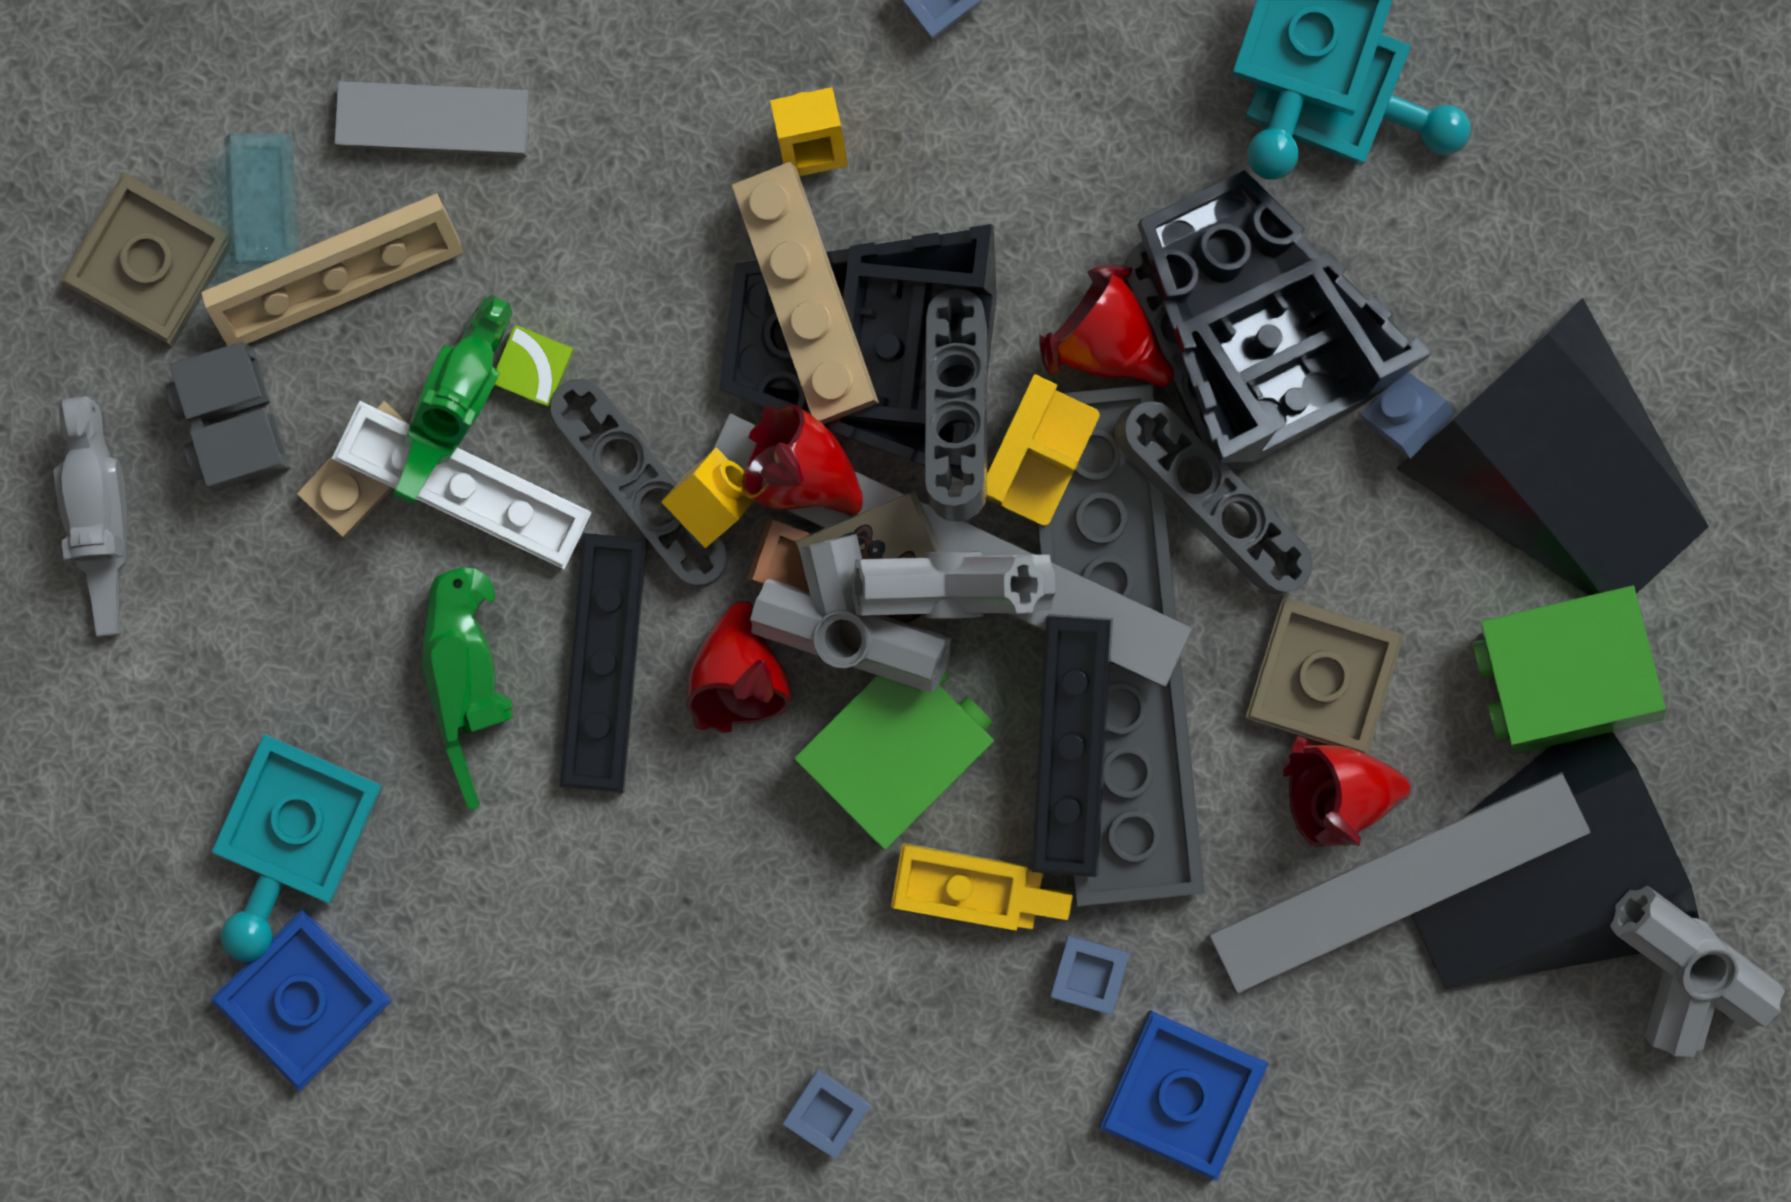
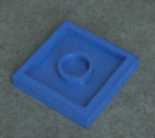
[210,909,393,1091]
[1099,1010,1269,1181]

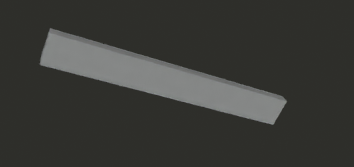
[713,414,1193,687]

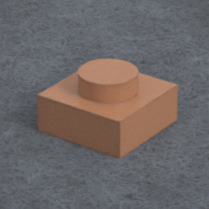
[746,519,811,591]

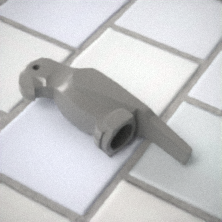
[53,396,127,637]

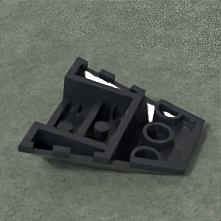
[1137,170,1432,463]
[719,224,997,480]
[1396,298,1709,596]
[1411,732,1699,989]

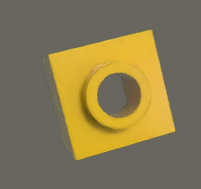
[770,87,848,176]
[661,447,754,548]

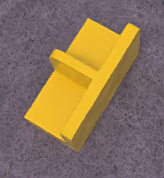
[986,374,1100,526]

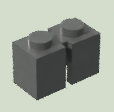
[166,341,290,491]

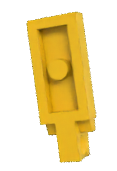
[891,843,1073,931]

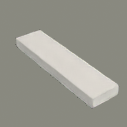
[331,401,592,569]

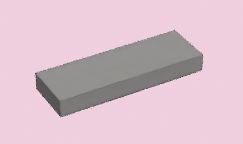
[335,81,530,157]

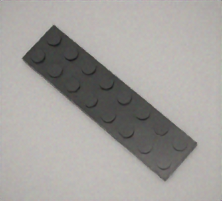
[1037,384,1205,906]

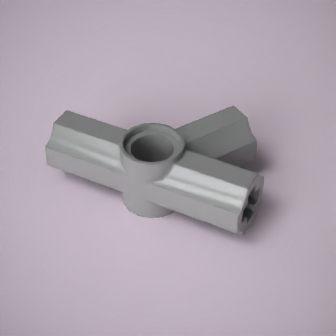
[750,534,951,693]
[851,551,1056,618]
[1610,885,1785,1057]

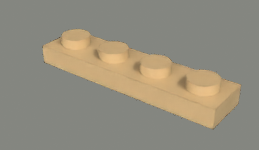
[731,162,879,424]
[201,193,464,346]

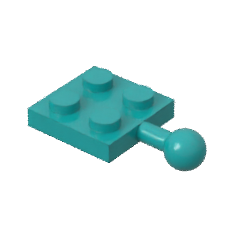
[1231,0,1392,180]
[1244,33,1471,166]
[212,734,384,962]

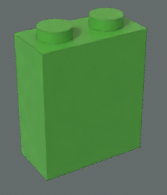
[1472,585,1666,755]
[794,673,995,850]

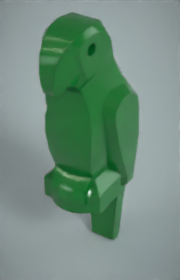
[393,295,512,505]
[422,567,514,810]

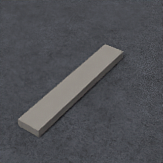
[1210,772,1591,993]

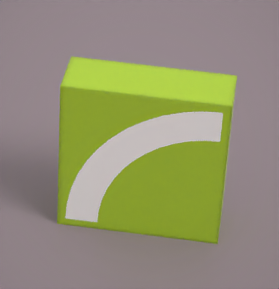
[494,325,575,409]

